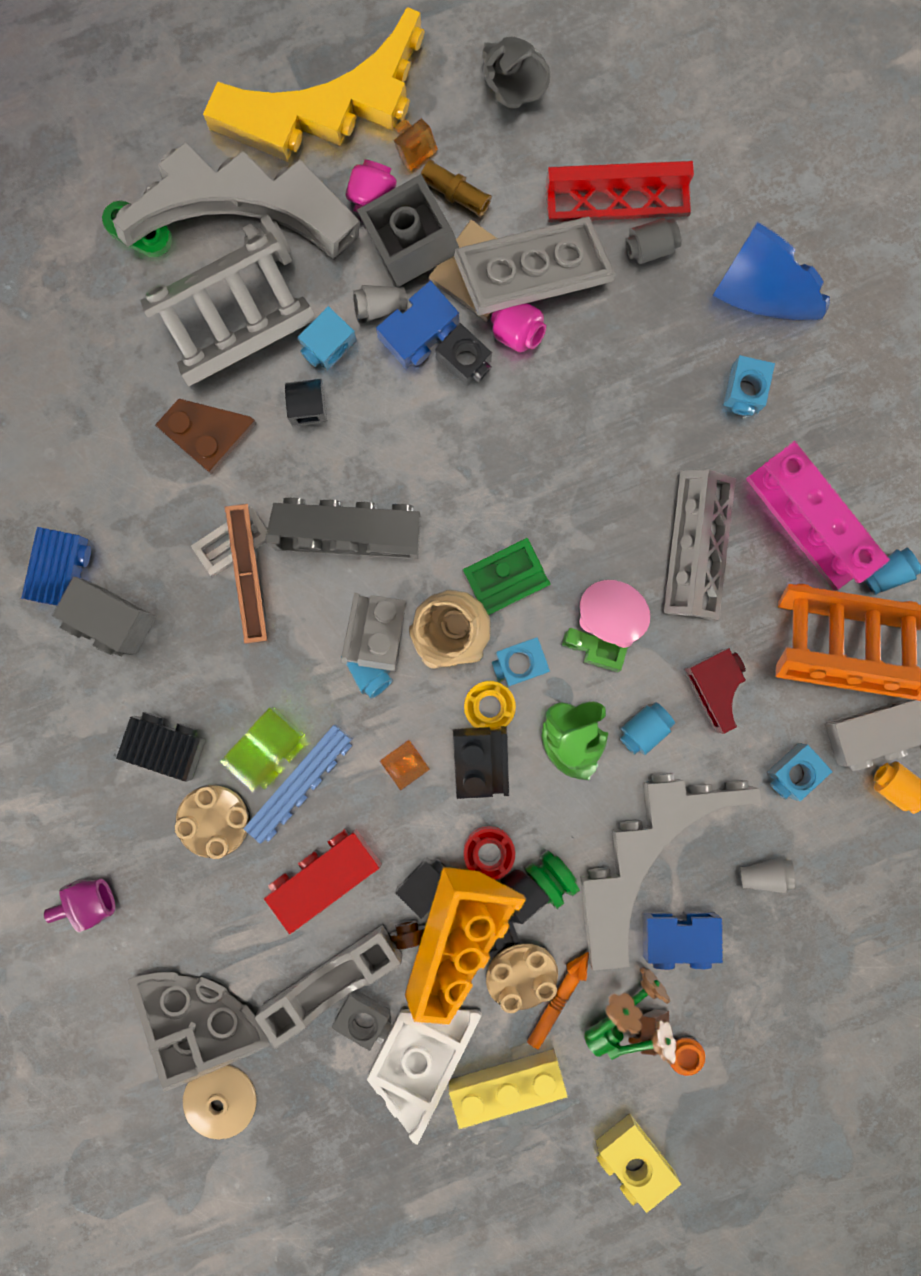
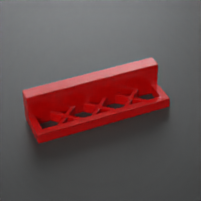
[546,161,694,223]

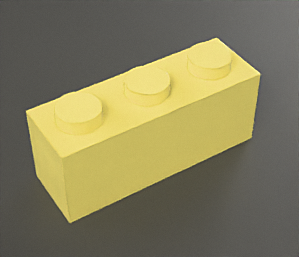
[449,1049,568,1129]

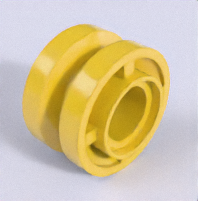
[464,681,516,730]

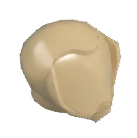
[409,590,491,668]

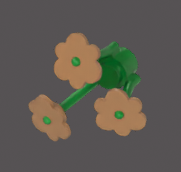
[584,967,676,1064]

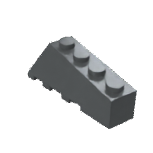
[265,498,421,559]

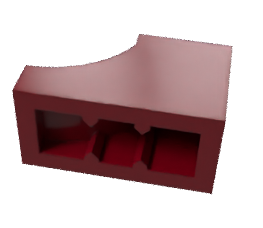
[684,648,746,734]

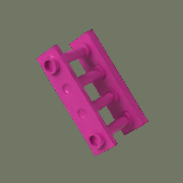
[746,441,890,591]

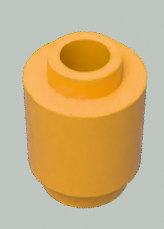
[874,761,921,814]

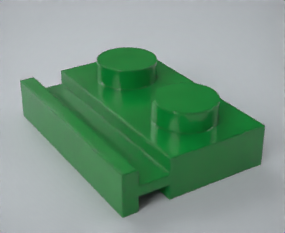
[462,537,551,615]

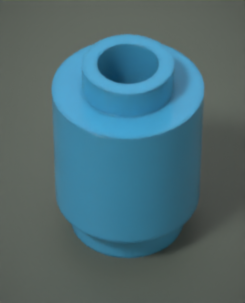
[620,702,675,755]

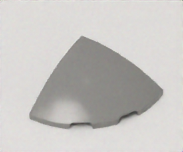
[128,972,270,1092]

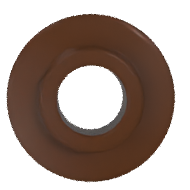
[390,920,425,949]

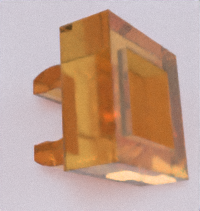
[393,118,438,171]
[380,739,430,791]

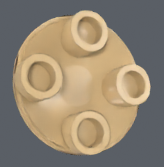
[175,785,249,859]
[486,944,558,1013]

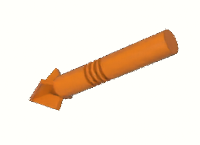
[527,952,589,1049]

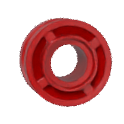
[463,826,515,880]

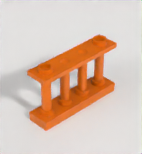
[776,584,921,701]

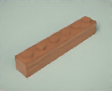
[224,503,267,644]

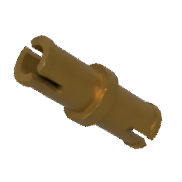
[421,160,492,217]

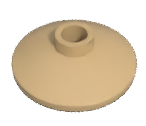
[183,1065,257,1139]

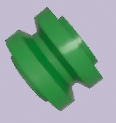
[524,850,580,909]

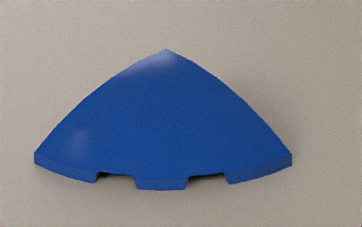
[712,222,830,320]

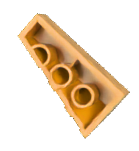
[405,867,526,1025]

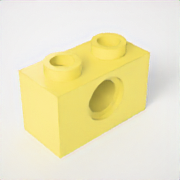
[596,1114,682,1213]

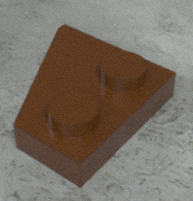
[155,398,256,475]

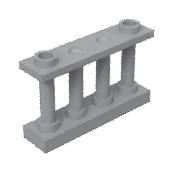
[140,232,316,387]

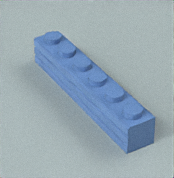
[244,724,352,844]

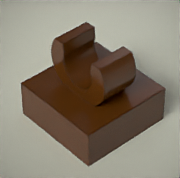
[628,1009,669,1056]

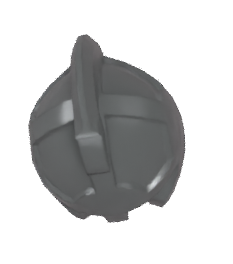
[482,37,551,108]

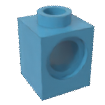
[298,306,357,371]
[723,355,775,416]
[491,637,550,687]
[767,743,833,801]

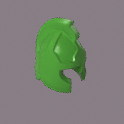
[542,701,608,781]

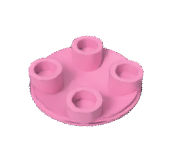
[579,580,650,648]

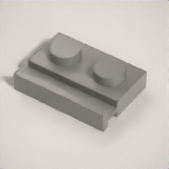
[342,593,406,671]

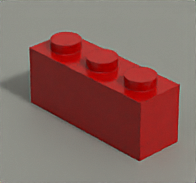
[264,829,382,935]

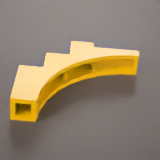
[203,7,425,162]

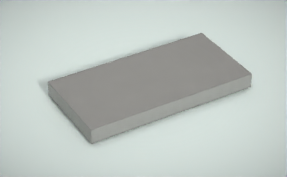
[454,217,615,315]

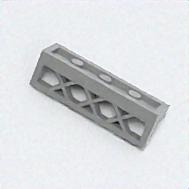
[664,469,736,620]

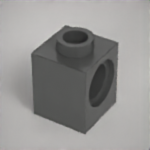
[331,990,392,1051]

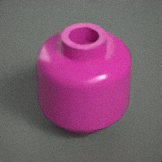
[345,159,397,213]
[491,303,546,352]

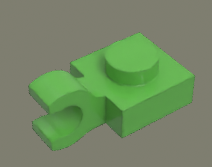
[561,628,628,673]

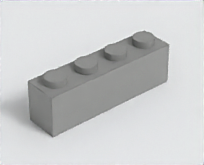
[825,699,921,771]

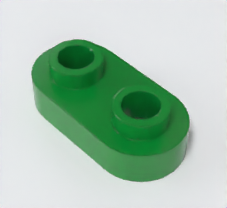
[102,201,172,257]

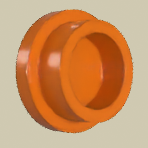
[670,1037,705,1076]

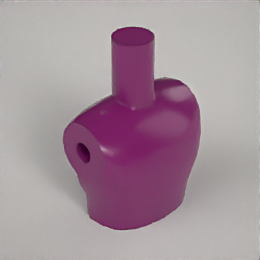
[44,879,116,932]

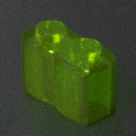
[220,707,305,792]

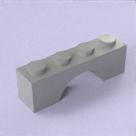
[254,925,403,1048]

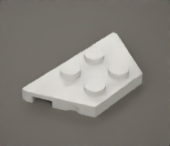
[367,1009,482,1145]

